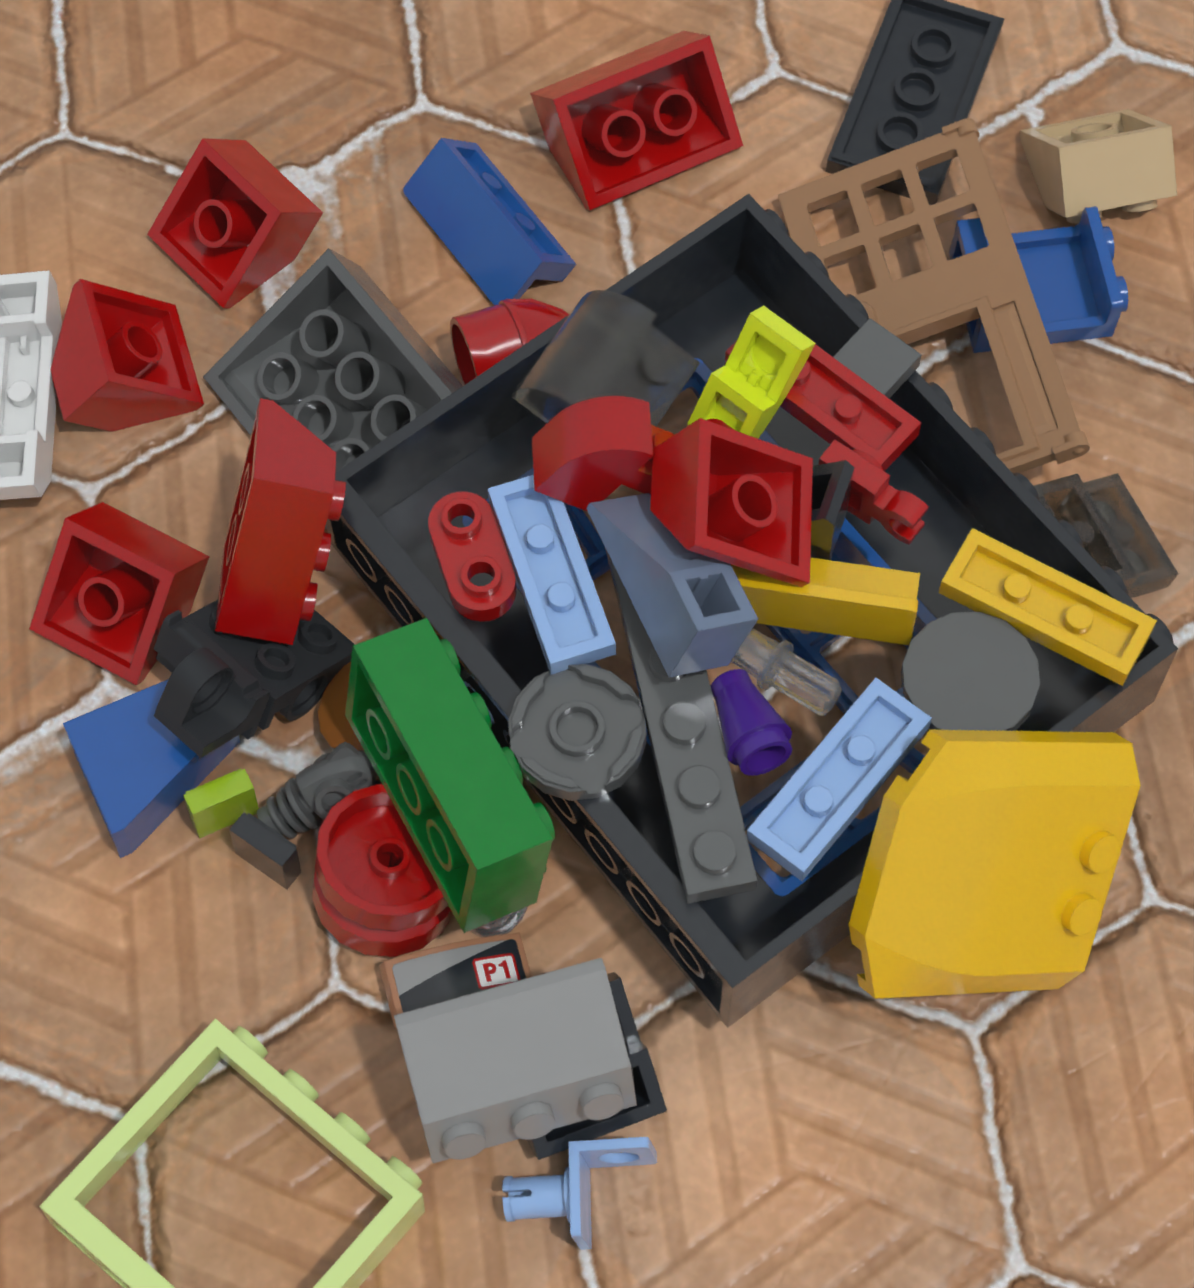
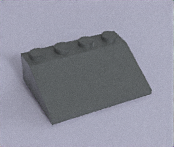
[203,248,463,529]

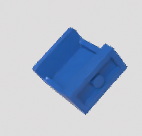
[949,207,1128,353]

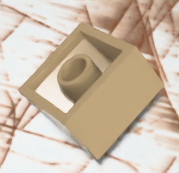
[1019,109,1177,223]

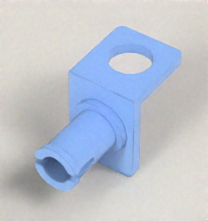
[502,1137,657,1250]

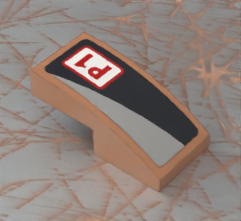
[379,932,532,1029]

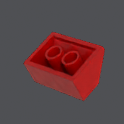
[530,31,744,210]
[215,398,346,645]

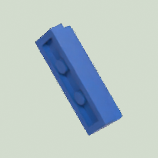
[403,138,576,306]

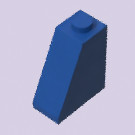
[63,679,241,858]

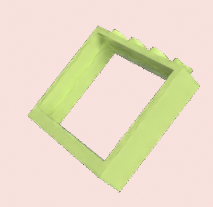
[39,1018,425,1288]

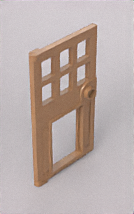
[778,118,1090,474]

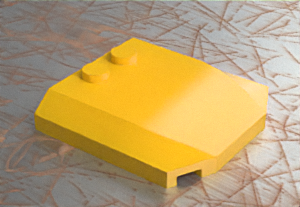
[849,730,1141,999]

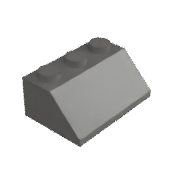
[394,958,637,1164]

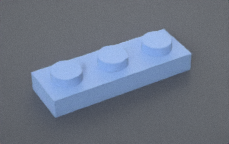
[487,475,616,675]
[747,678,932,881]

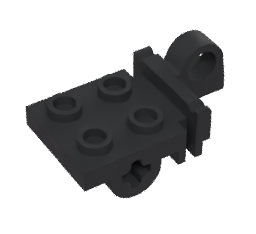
[154,599,355,758]

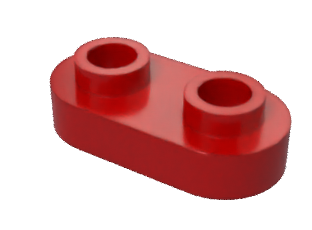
[428,492,517,621]

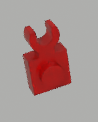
[818,439,929,545]

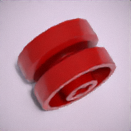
[312,783,453,957]

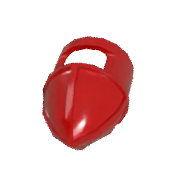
[450,299,569,385]

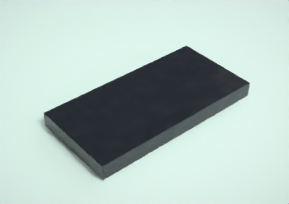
[825,0,1004,205]

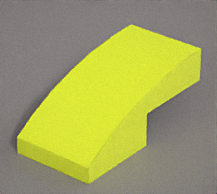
[687,306,816,439]

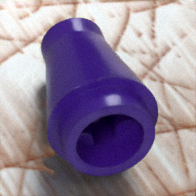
[710,669,792,776]

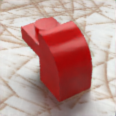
[532,396,675,512]

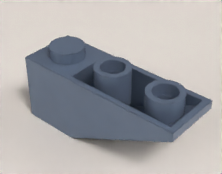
[587,493,758,678]

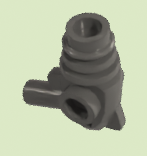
[257,742,380,839]

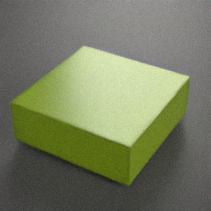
[184,768,259,839]

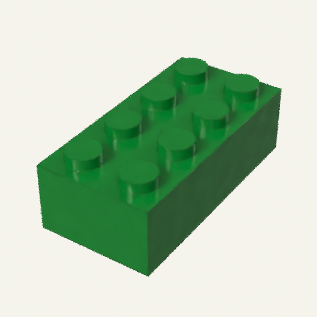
[345,618,555,933]

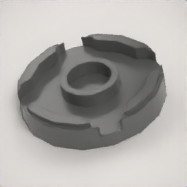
[900,612,1040,731]
[508,664,646,801]

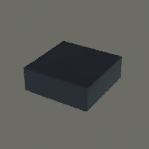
[229,812,301,890]

